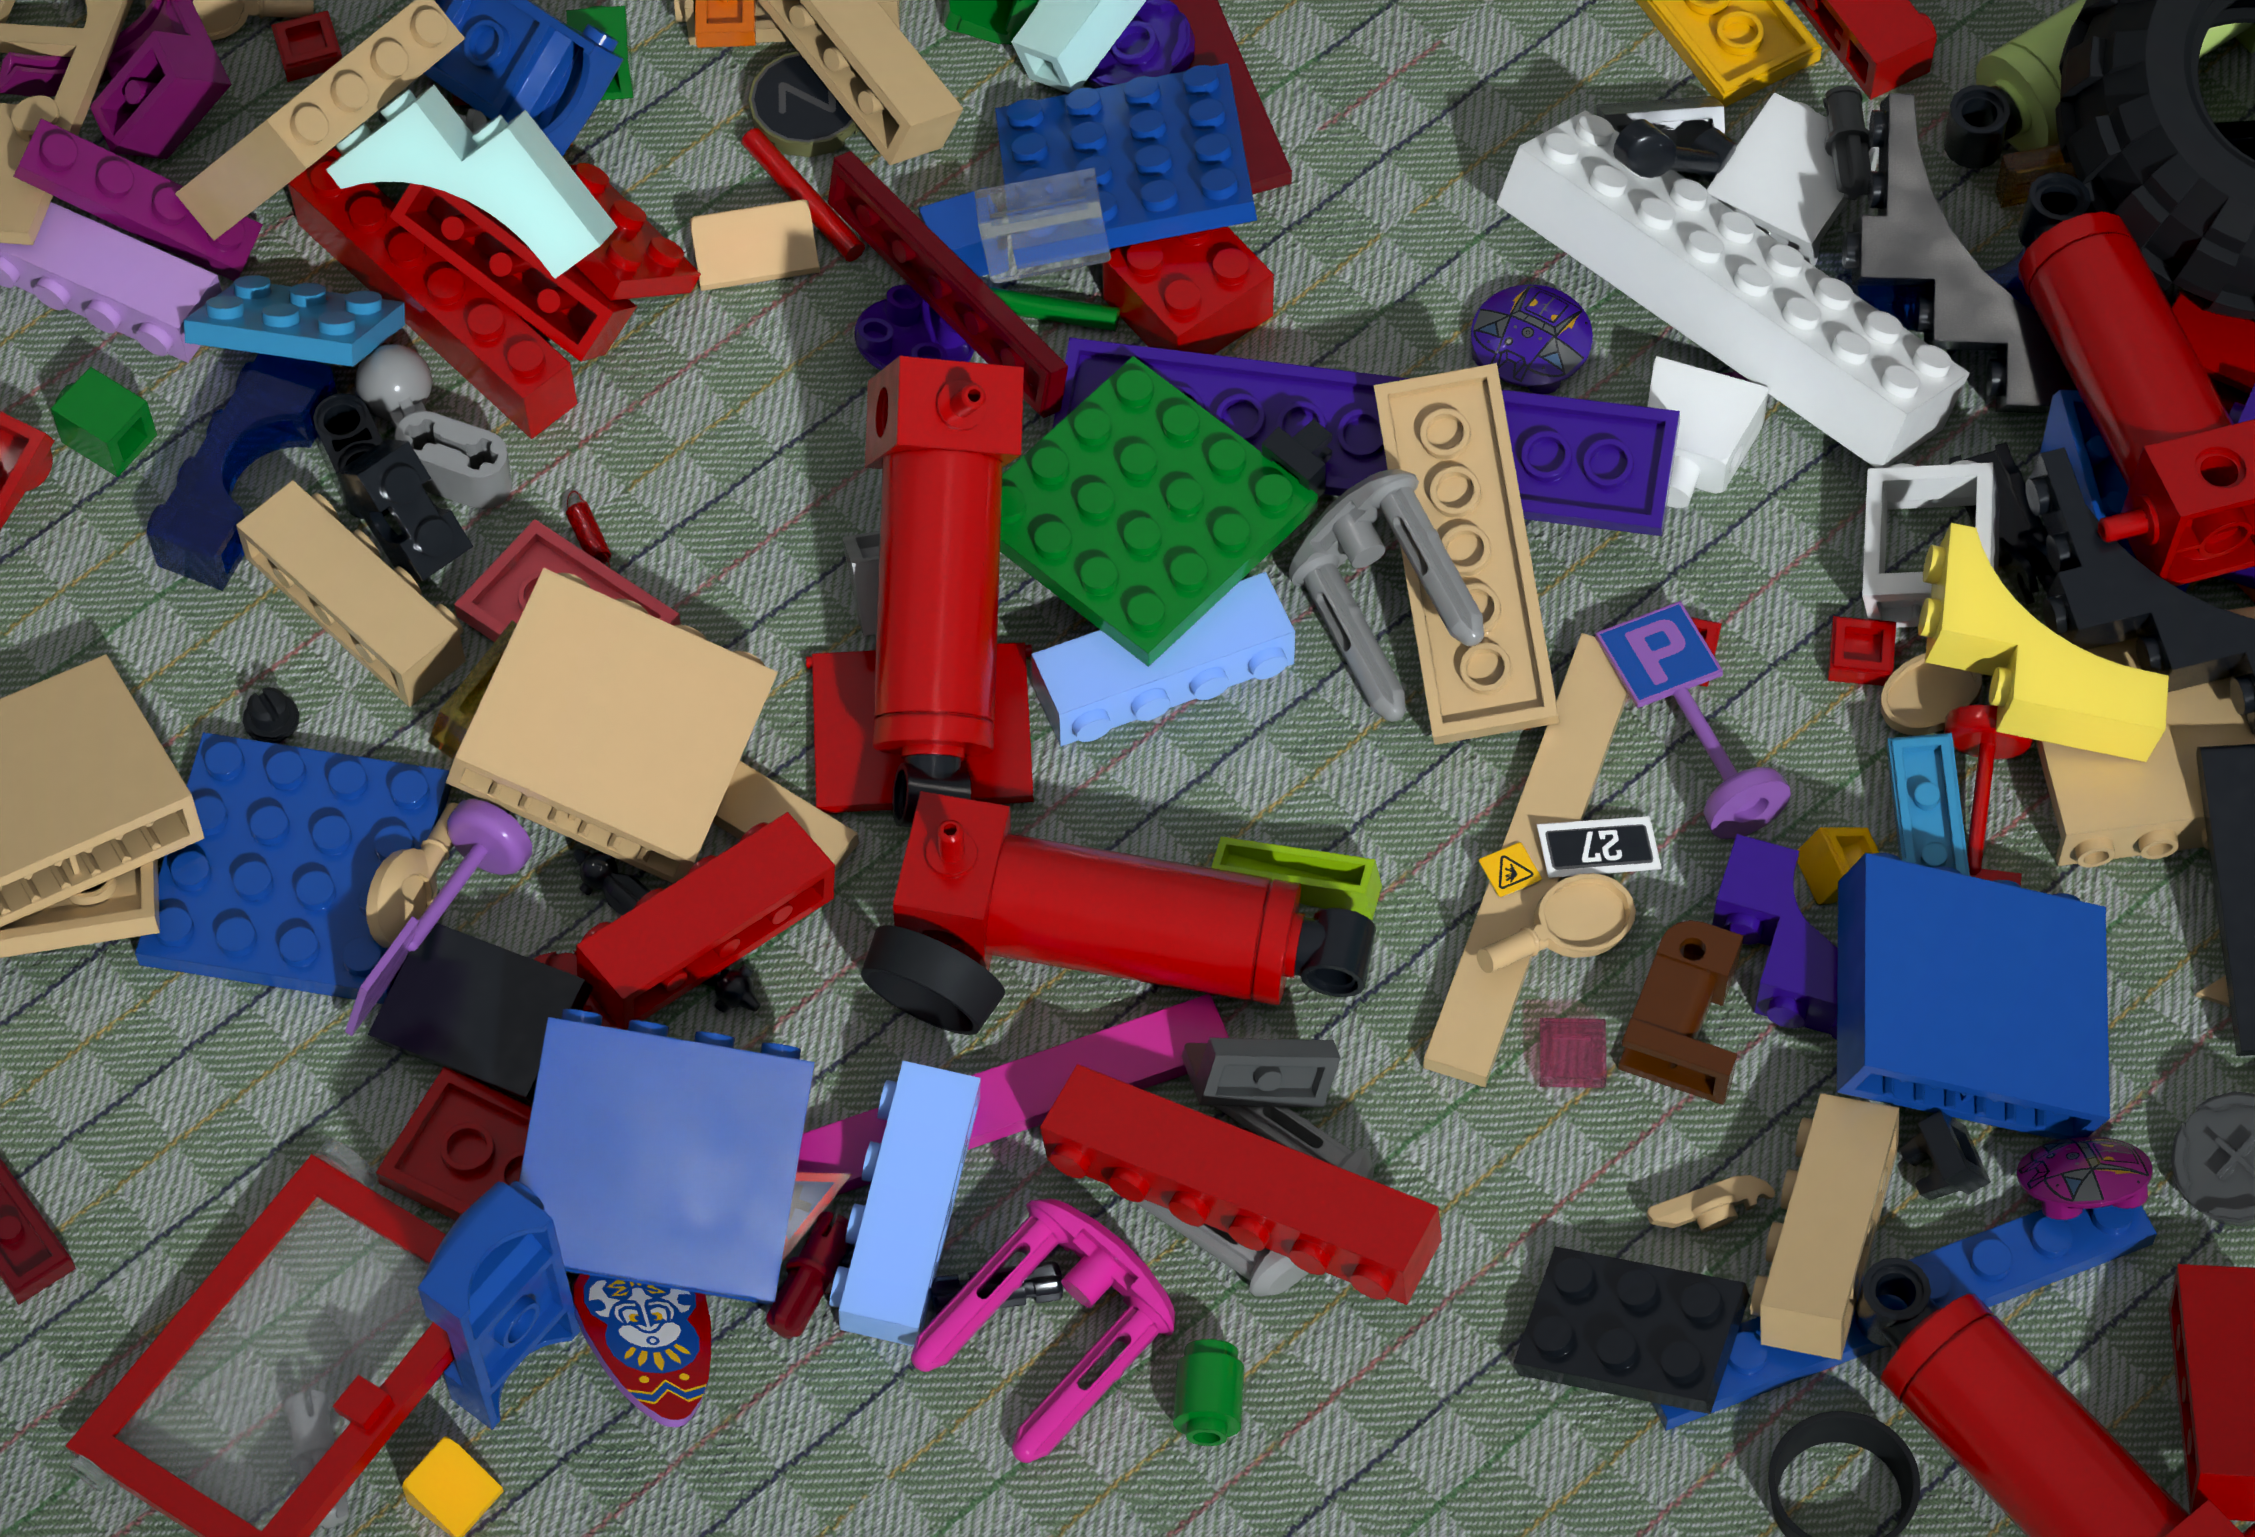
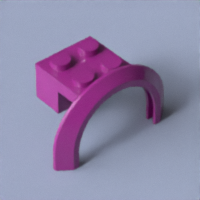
[0,0,232,160]

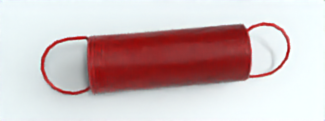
[566,491,611,568]

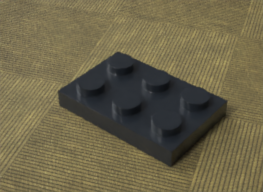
[1513,1246,1750,1414]

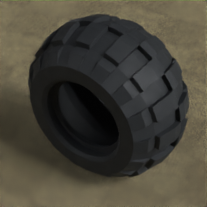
[2055,0,2255,319]

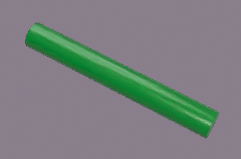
[989,287,1120,332]

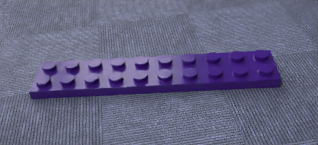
[1052,337,1680,536]

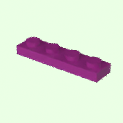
[13,118,263,281]

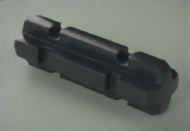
[931,1261,1063,1315]

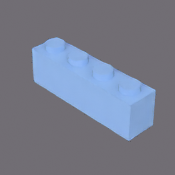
[1031,572,1295,747]
[829,1060,981,1347]

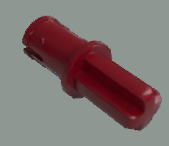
[766,1211,851,1339]

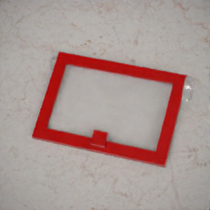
[65,1138,455,1537]

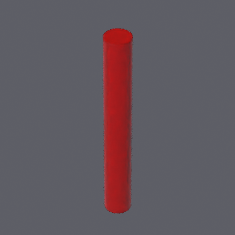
[741,128,865,262]

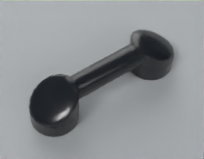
[1613,119,1737,184]

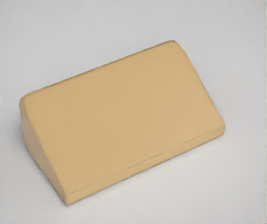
[689,199,820,291]

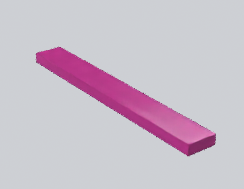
[797,993,1229,1196]

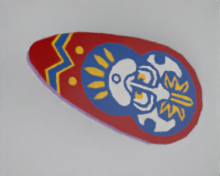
[573,1274,711,1427]

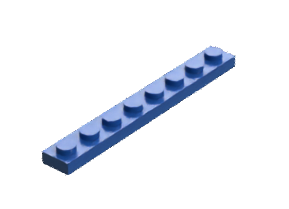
[1652,1205,2157,1431]

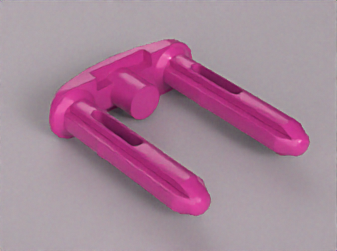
[911,1198,1175,1463]

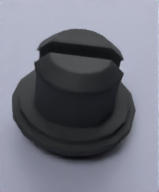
[243,687,300,743]

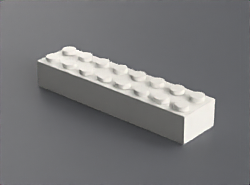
[1496,110,1970,468]

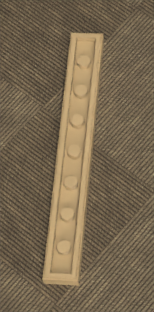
[1423,633,1629,1088]

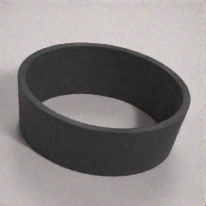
[861,925,1005,1035]
[1768,1411,1920,1537]

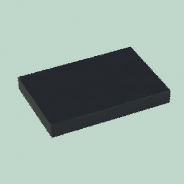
[368,923,594,1103]

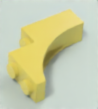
[1918,523,2169,762]

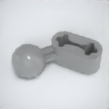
[354,344,512,509]

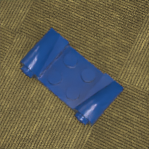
[423,0,623,157]
[418,1181,581,1430]

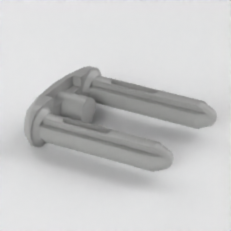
[1289,469,1484,722]
[1135,1106,1374,1297]

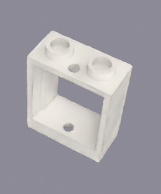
[1862,460,2000,628]

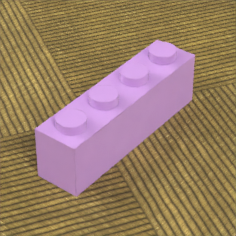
[0,202,222,363]

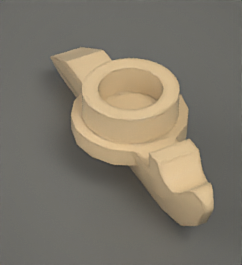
[1646,1175,1775,1232]

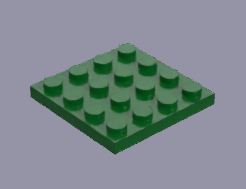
[1000,356,1318,667]

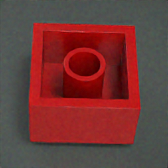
[1102,226,1274,355]

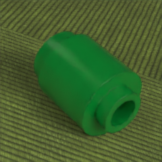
[1173,1339,1245,1446]

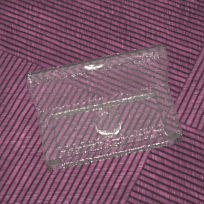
[974,168,1111,283]

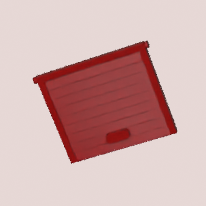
[806,642,1034,813]

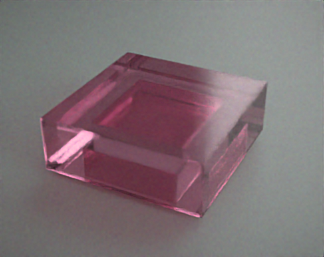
[1539,1018,1607,1088]

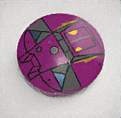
[2017,1136,2153,1220]

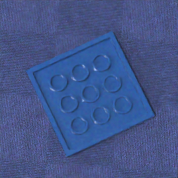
[995,63,1257,267]
[135,732,451,1004]

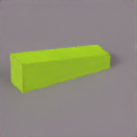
[1211,836,1382,920]

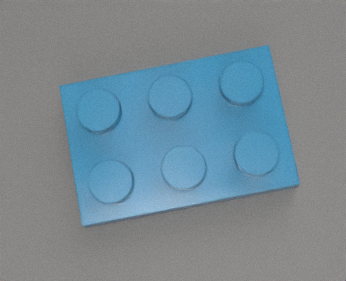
[184,275,405,367]

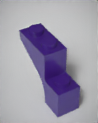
[1712,834,1838,1040]

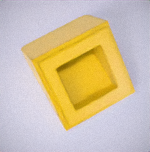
[1797,827,1880,905]
[402,1436,504,1537]

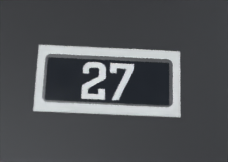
[1536,816,1662,878]

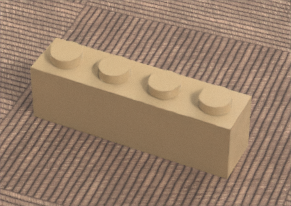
[758,0,964,165]
[236,480,466,707]
[1750,1093,1899,1360]

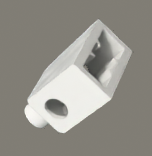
[1647,356,1769,508]

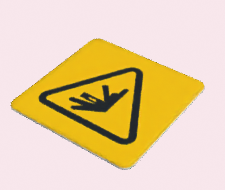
[1479,842,1542,897]

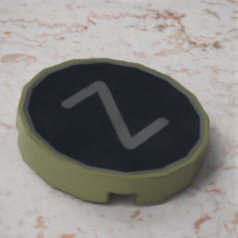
[748,51,860,157]

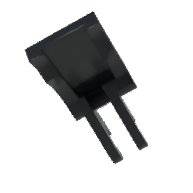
[1949,442,2057,605]

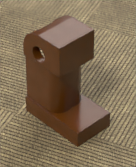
[1618,920,1744,1105]

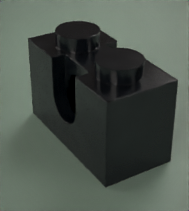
[335,439,474,581]

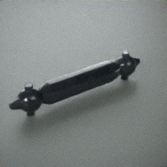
[573,848,760,1013]

